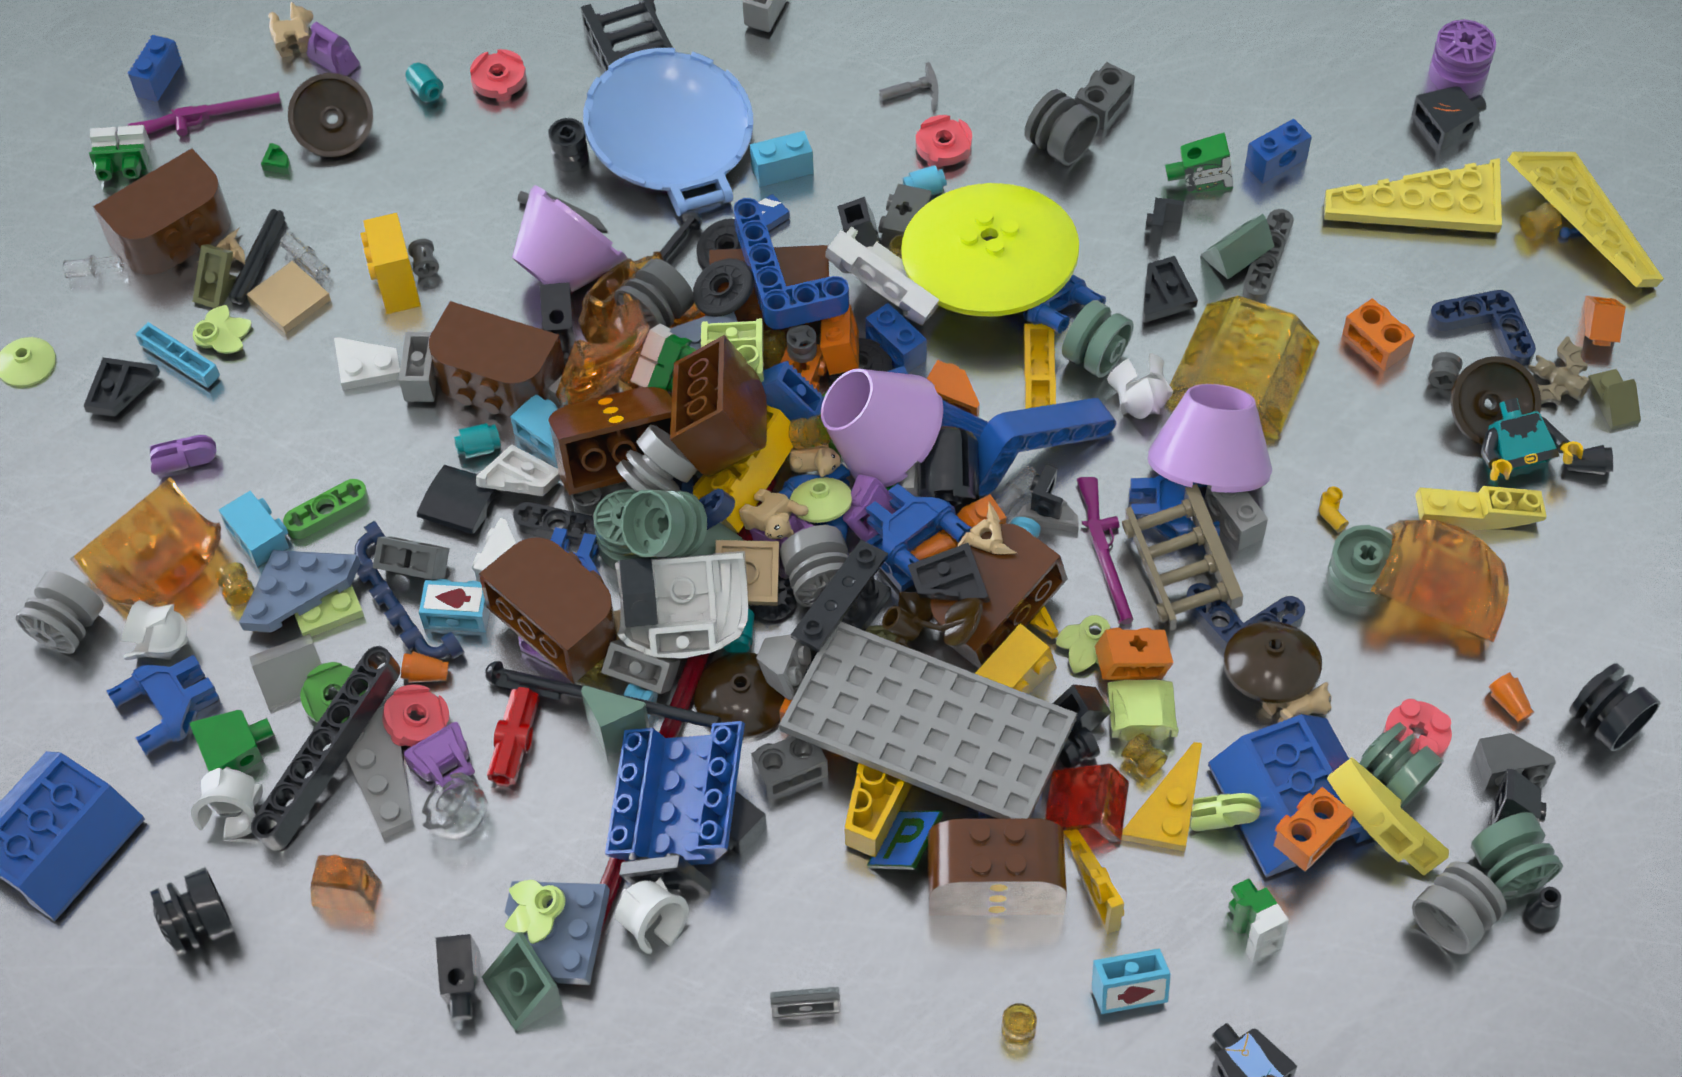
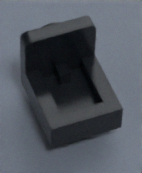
[1145,197,1184,244]
[1030,464,1063,519]

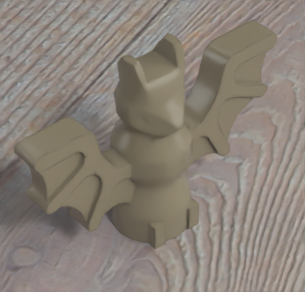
[1528,336,1591,405]

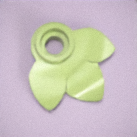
[193,305,252,354]
[1056,615,1111,674]
[505,880,565,944]

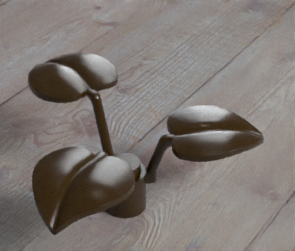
[882,592,983,649]

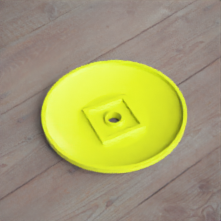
[901,183,1079,317]

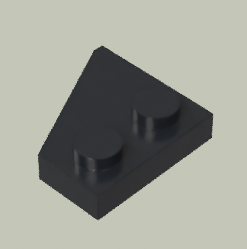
[1143,256,1198,322]
[83,357,160,416]
[908,542,990,603]
[620,853,712,895]

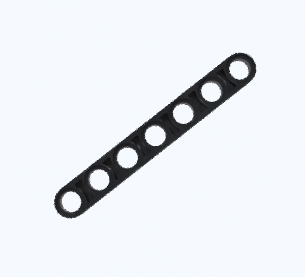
[251,646,400,850]

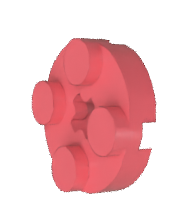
[470,49,527,102]
[916,115,972,168]
[382,685,449,747]
[1384,699,1452,758]

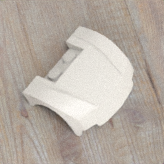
[825,227,939,325]
[615,551,748,658]

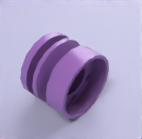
[1429,19,1496,95]

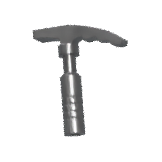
[879,62,938,110]

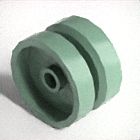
[1062,300,1134,378]
[1326,525,1403,607]

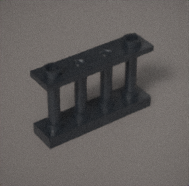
[581,0,673,71]
[791,540,892,678]

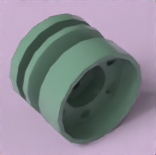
[593,489,659,570]
[621,490,707,558]
[1360,722,1444,808]
[1470,812,1563,899]

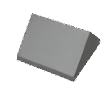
[249,634,322,711]

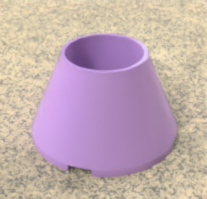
[512,185,628,293]
[821,369,943,487]
[1147,384,1272,493]

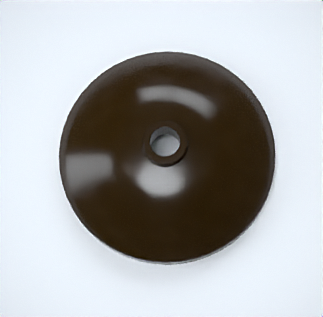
[288,73,374,158]
[1451,356,1541,446]
[1224,621,1322,703]
[694,652,785,740]

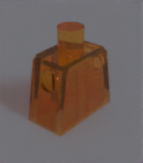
[310,855,382,914]

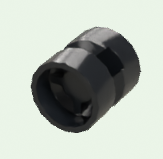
[548,118,589,172]

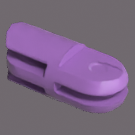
[150,435,217,475]

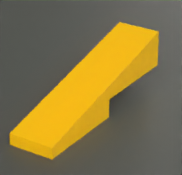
[1023,324,1056,409]

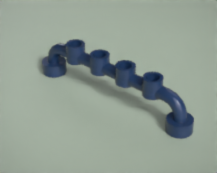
[354,520,465,659]

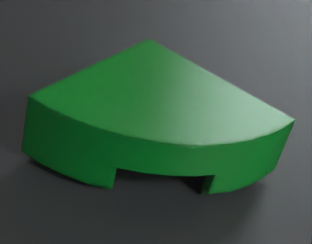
[261,143,291,175]

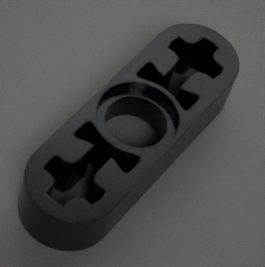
[513,502,597,546]

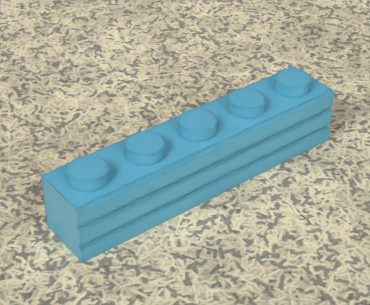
[135,322,220,388]

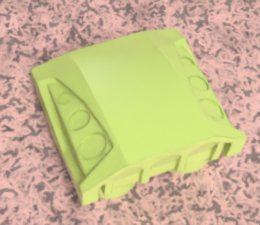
[701,318,764,382]
[1107,680,1179,741]

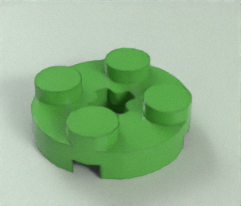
[300,662,367,723]

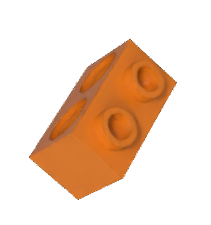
[1342,298,1415,371]
[820,304,859,375]
[1274,787,1354,872]

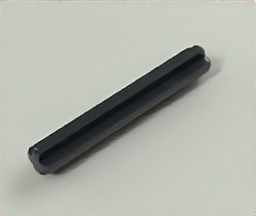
[228,209,285,305]

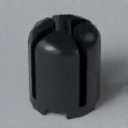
[917,426,979,507]

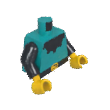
[1481,398,1583,481]

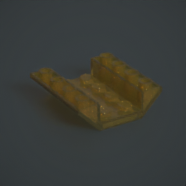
[1170,296,1320,436]

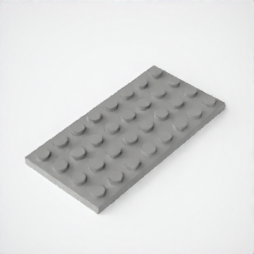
[779,622,1077,819]

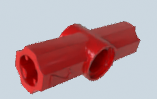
[487,687,540,787]

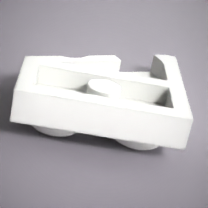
[334,337,400,390]
[476,445,561,496]

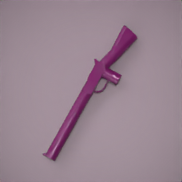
[128,91,281,136]
[1076,477,1134,625]

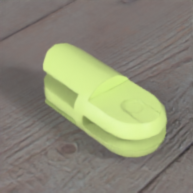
[1191,793,1261,832]

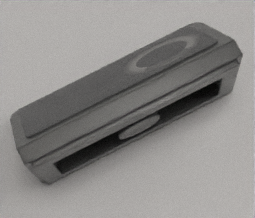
[770,987,841,1017]

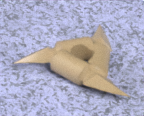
[197,227,245,265]
[957,502,1017,554]

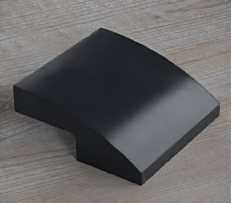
[417,464,500,534]

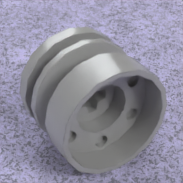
[616,425,697,492]
[779,525,848,607]
[15,571,104,654]
[1411,861,1507,955]

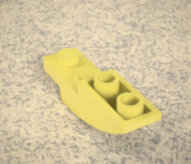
[1415,486,1547,530]
[1327,757,1449,876]

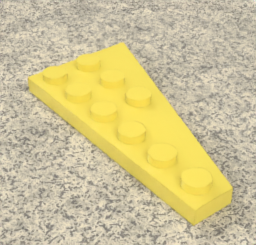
[1507,152,1664,288]
[1324,158,1502,233]

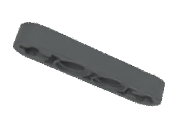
[1243,209,1294,304]

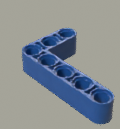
[734,198,849,329]
[978,398,1117,496]

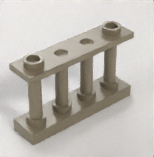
[1122,484,1243,631]

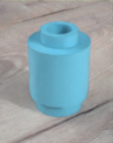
[902,165,947,196]

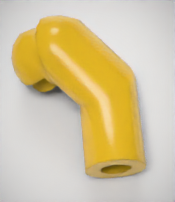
[1319,486,1349,533]

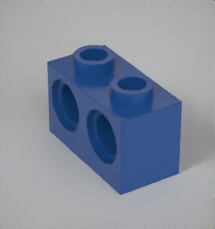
[865,303,927,373]

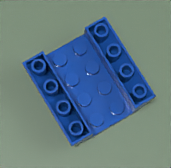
[1208,714,1372,877]
[605,721,745,865]
[0,751,145,921]

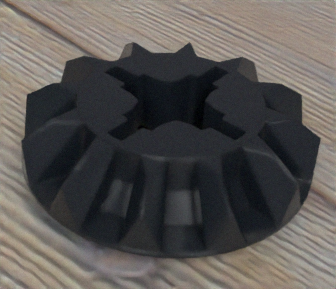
[748,575,797,620]

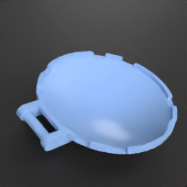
[583,48,753,216]

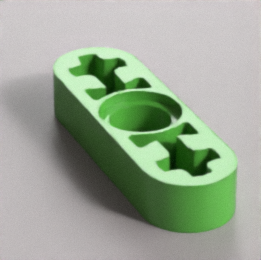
[283,479,369,539]

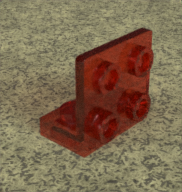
[1045,763,1129,842]

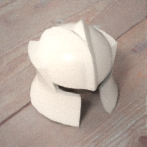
[1107,353,1174,419]
[121,600,188,660]
[191,767,263,840]
[615,877,689,955]

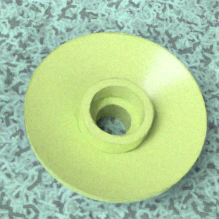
[0,337,56,387]
[790,477,852,523]

